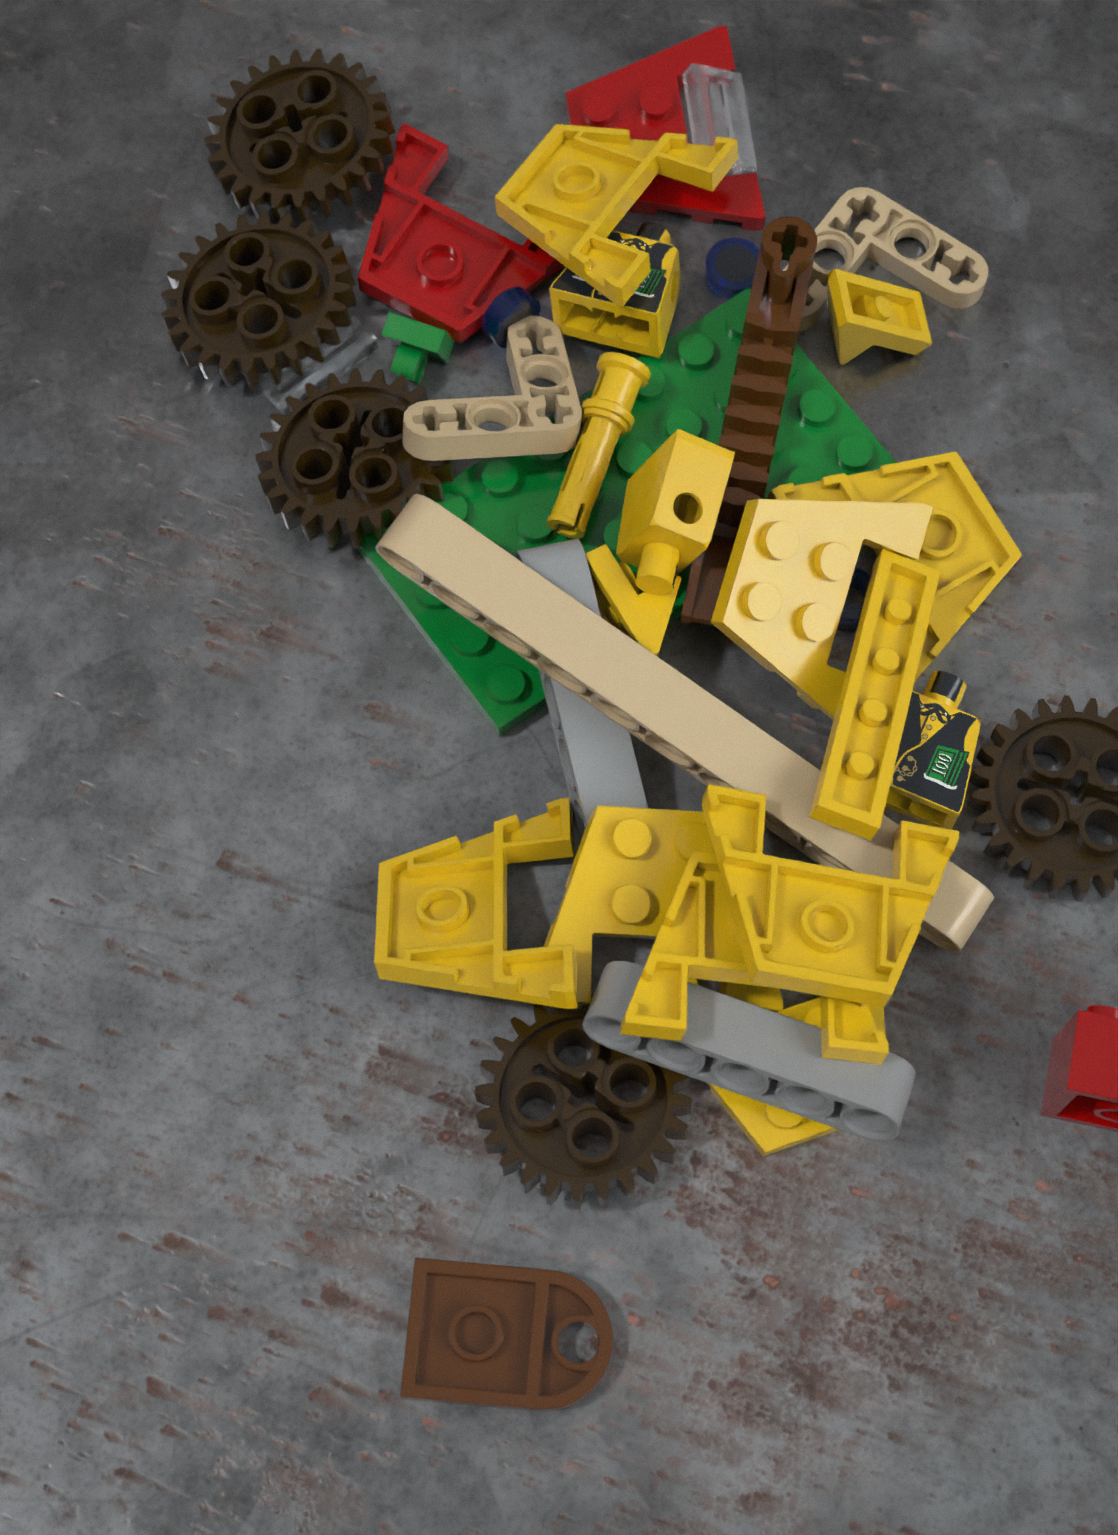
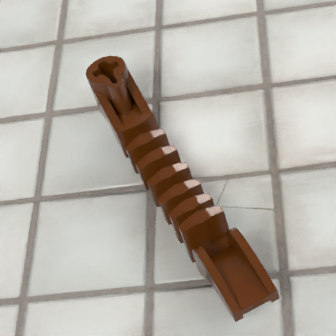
[680,216,817,626]

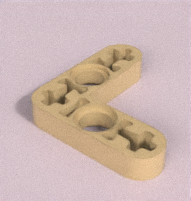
[783,187,988,332]
[402,315,582,461]

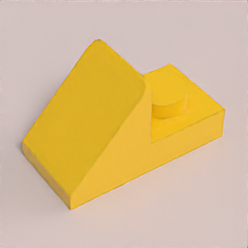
[827,268,932,365]
[585,544,682,657]

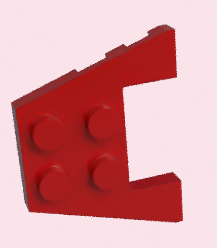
[565,25,766,231]
[358,122,564,343]

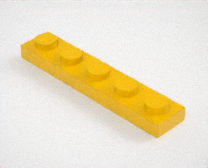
[809,549,941,841]

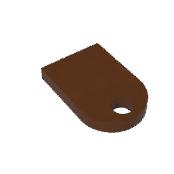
[400,1257,613,1412]

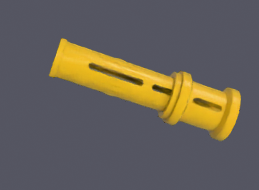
[546,352,651,539]

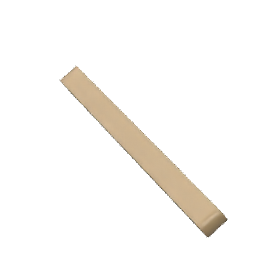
[375,494,994,953]

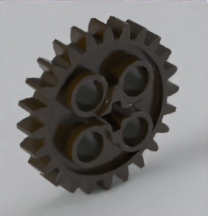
[204,49,396,223]
[161,211,357,388]
[256,368,455,548]
[967,695,1118,902]
[475,993,692,1210]

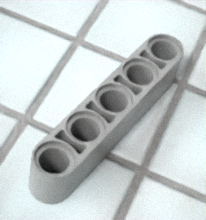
[514,538,648,840]
[583,961,916,1141]

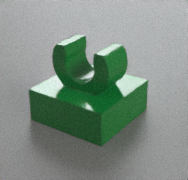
[381,312,455,384]

